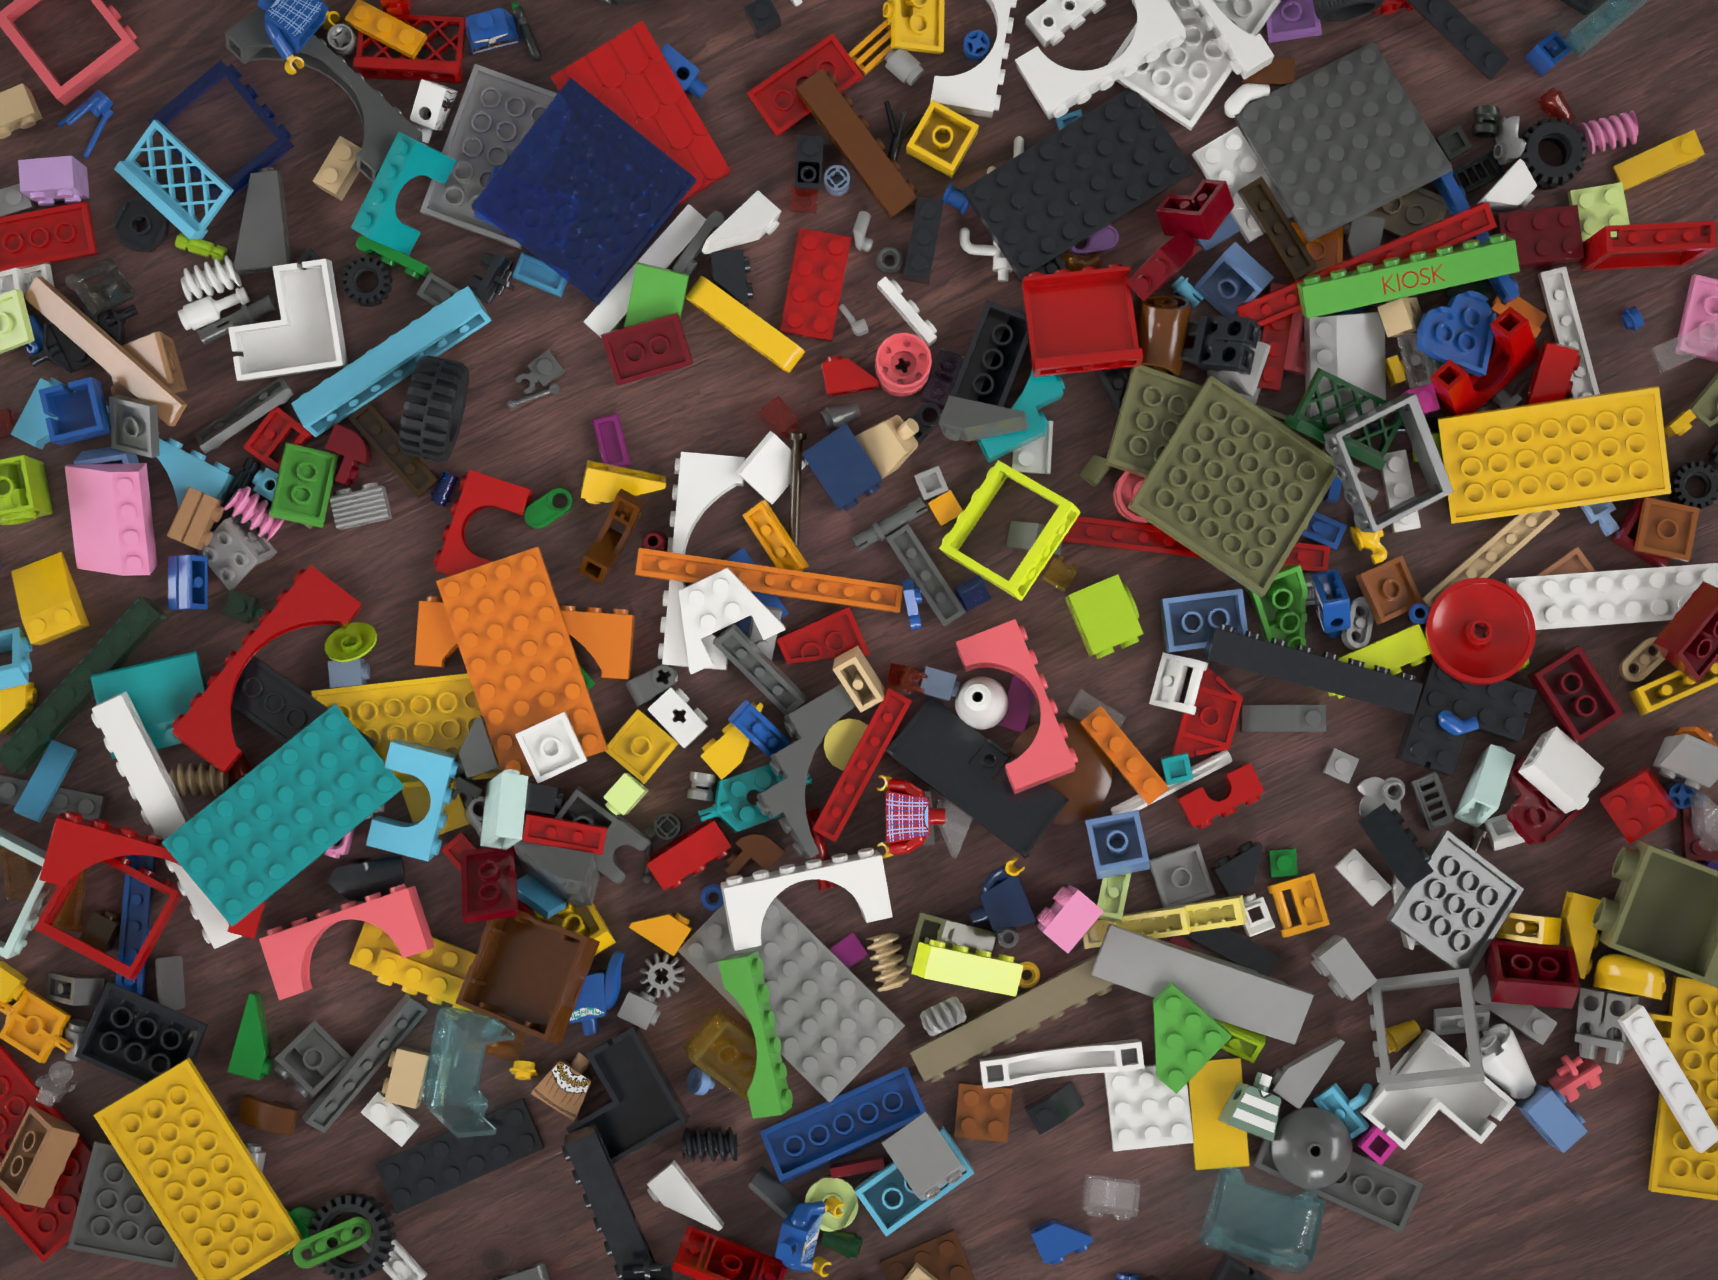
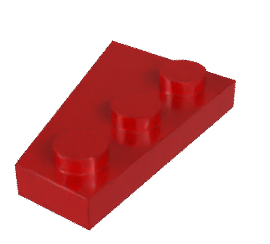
[776,606,870,664]

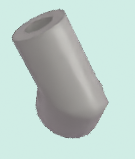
[853,211,873,252]

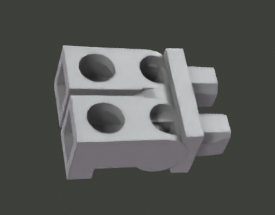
[1575,987,1639,1064]

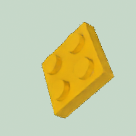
[605,709,679,784]

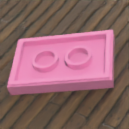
[1674,274,1718,362]

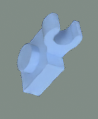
[1580,502,1619,537]

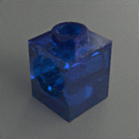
[955,575,992,612]

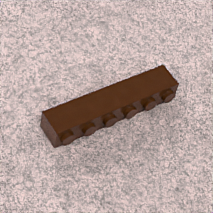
[795,68,918,219]

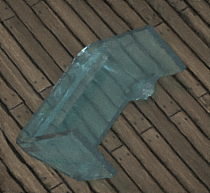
[423,1007,515,1138]

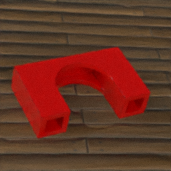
[1430,307,1539,416]
[434,470,533,576]

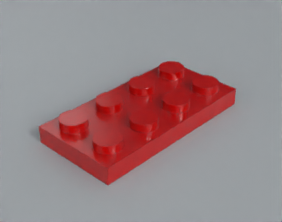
[747,33,863,138]
[0,201,98,272]
[780,228,851,342]

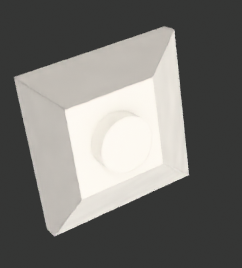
[1476,159,1537,212]

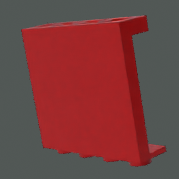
[1022,264,1143,377]

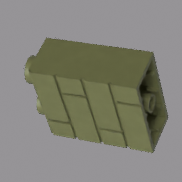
[1592,840,1718,988]

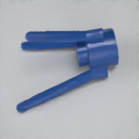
[57,89,114,158]

